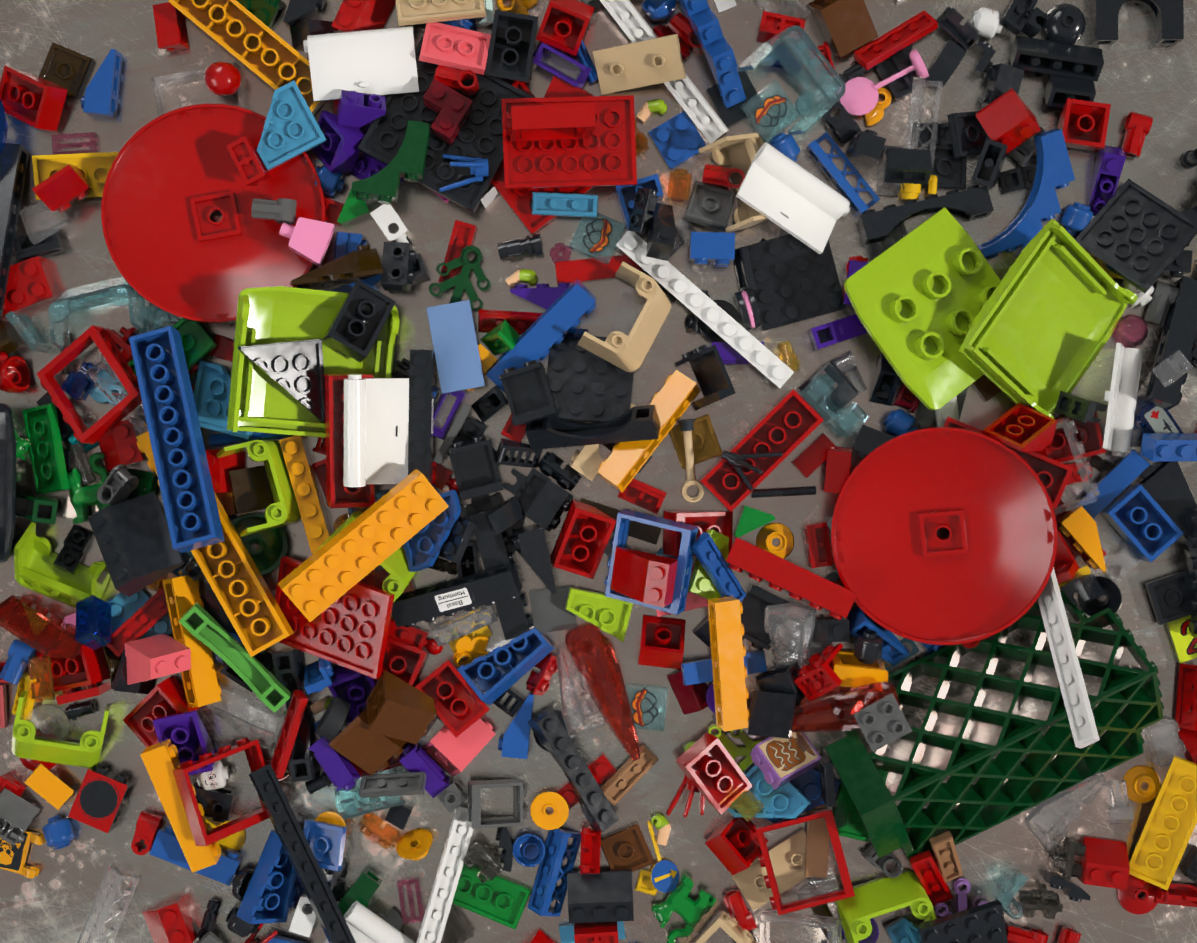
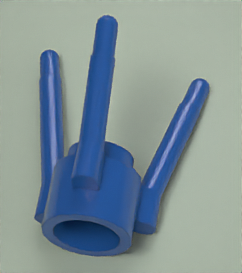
[439,154,489,192]

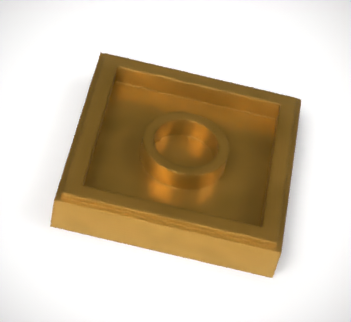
[669,414,723,469]

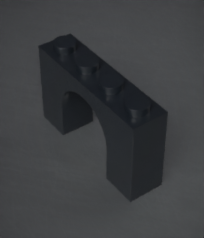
[1090,0,1184,45]

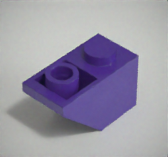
[337,90,386,128]

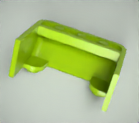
[217,440,301,537]
[313,511,416,602]
[14,522,110,614]
[11,691,111,768]
[836,870,936,943]

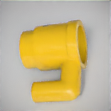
[900,175,938,201]

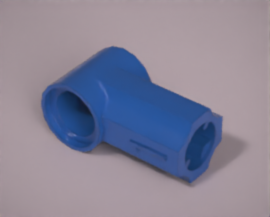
[0,639,37,685]

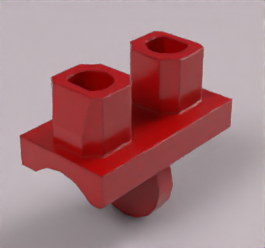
[106,327,138,363]

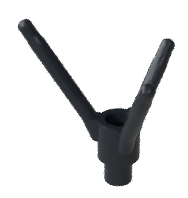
[721,450,783,491]

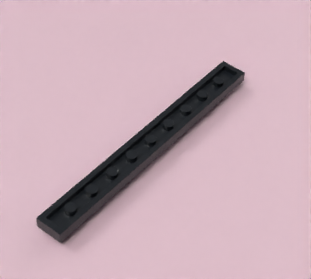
[249,764,356,943]

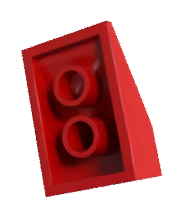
[0,65,68,131]
[983,403,1057,452]
[1036,411,1107,462]
[663,510,733,557]
[610,546,678,608]
[36,637,110,693]
[415,660,490,738]
[123,675,200,747]
[675,733,752,815]

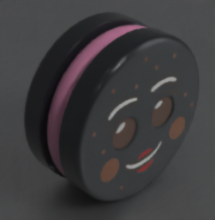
[734,288,762,331]

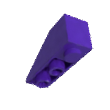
[1087,145,1126,216]
[510,283,571,310]
[808,314,868,351]

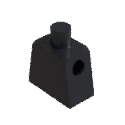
[755,662,805,715]

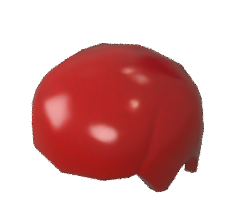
[205,62,241,95]

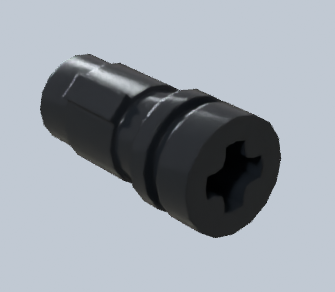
[498,234,544,260]

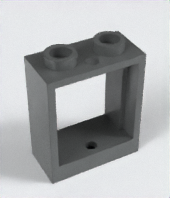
[468,778,527,829]

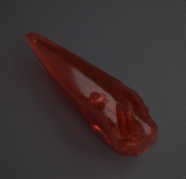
[565,624,640,761]
[792,681,900,732]

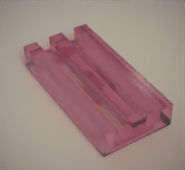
[51,132,98,155]
[397,878,424,925]

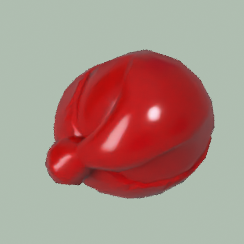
[0,351,31,393]

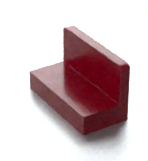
[667,671,708,715]

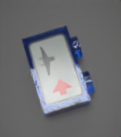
[1134,403,1183,433]

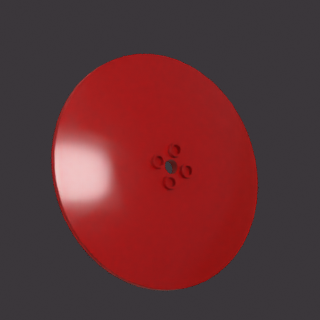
[101,104,325,323]
[831,427,1058,645]

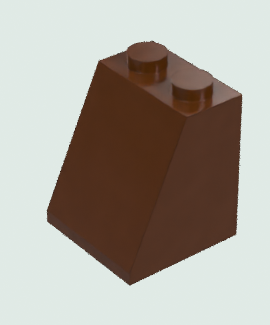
[807,0,879,58]
[366,671,437,744]
[329,709,406,775]

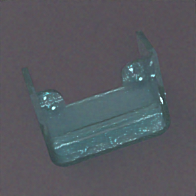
[737,26,846,135]
[48,276,149,351]

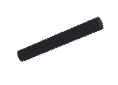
[751,486,816,498]

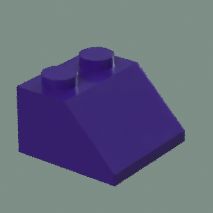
[311,111,365,173]

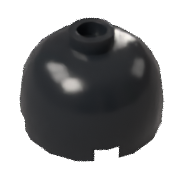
[1040,3,1086,44]

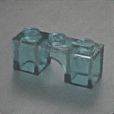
[800,370,869,439]
[334,772,406,820]

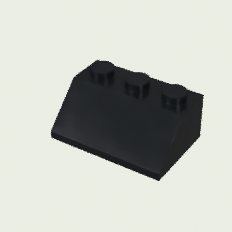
[567,869,634,923]

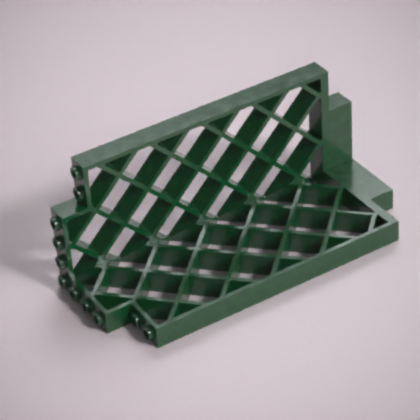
[825,590,1164,867]

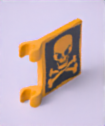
[0,830,46,879]

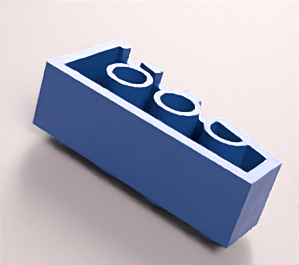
[457,628,555,705]
[236,830,296,924]

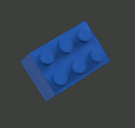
[1101,484,1184,562]

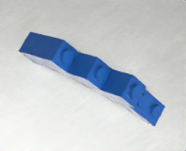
[677,0,746,108]
[977,128,1075,259]

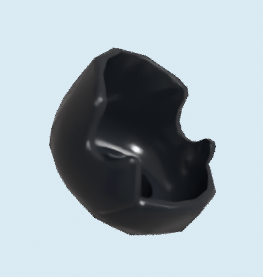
[231,868,255,901]

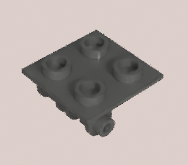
[853,693,912,752]
[0,788,41,846]

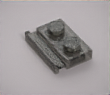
[423,902,474,943]

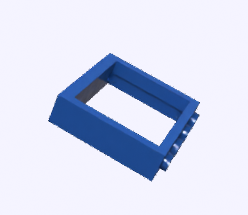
[604,509,698,615]

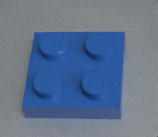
[648,110,706,170]
[303,819,347,871]

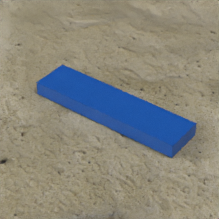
[1070,448,1150,519]
[690,532,747,602]
[681,650,767,686]

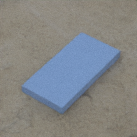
[426,300,485,394]

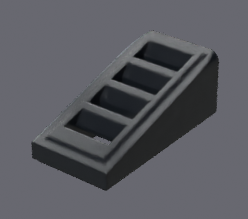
[495,438,543,468]
[493,688,526,718]

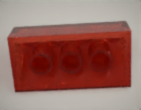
[0,594,86,659]

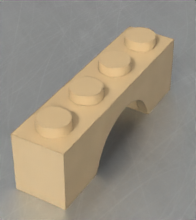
[570,403,635,481]

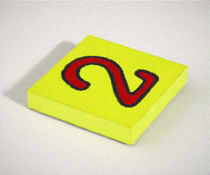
[1165,615,1197,663]

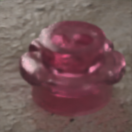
[550,243,571,263]

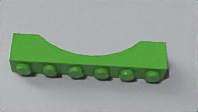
[179,602,291,713]

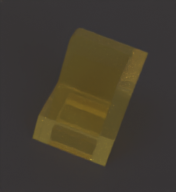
[729,790,764,822]

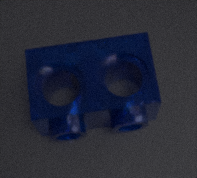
[75,595,111,650]

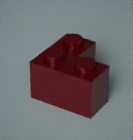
[423,79,473,145]

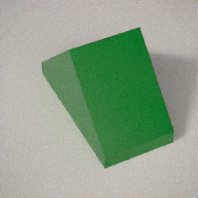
[337,190,371,226]
[480,319,519,355]
[733,505,776,538]

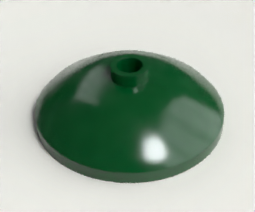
[232,513,287,576]

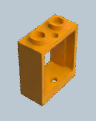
[829,650,888,691]

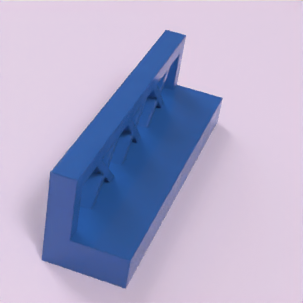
[806,132,880,216]
[527,828,581,917]

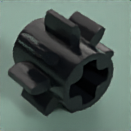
[392,358,410,378]

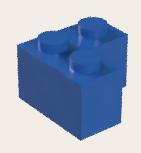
[615,174,664,230]
[689,232,735,267]

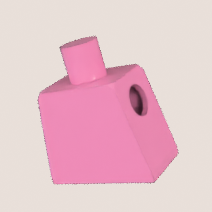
[279,217,335,267]

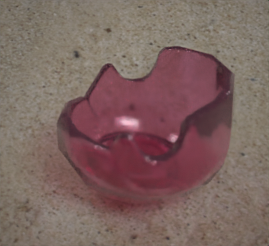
[1112,314,1148,348]

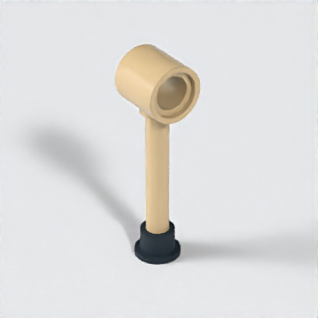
[678,419,704,503]

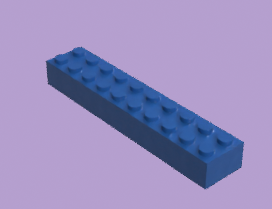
[129,326,225,553]

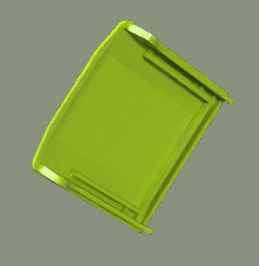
[843,207,1001,411]
[959,219,1138,419]
[227,286,400,438]

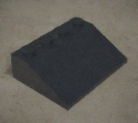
[88,492,185,597]

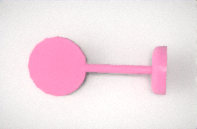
[839,49,929,116]

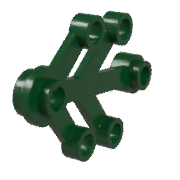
[429,245,490,311]

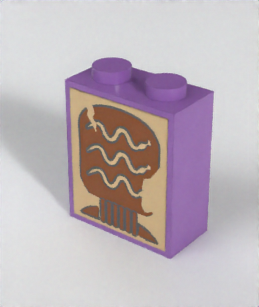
[750,723,821,790]

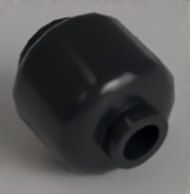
[853,630,883,664]
[226,905,259,937]

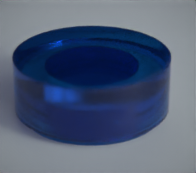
[566,328,588,338]

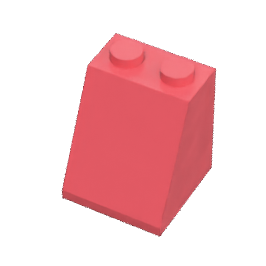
[125,633,191,685]
[422,719,496,777]

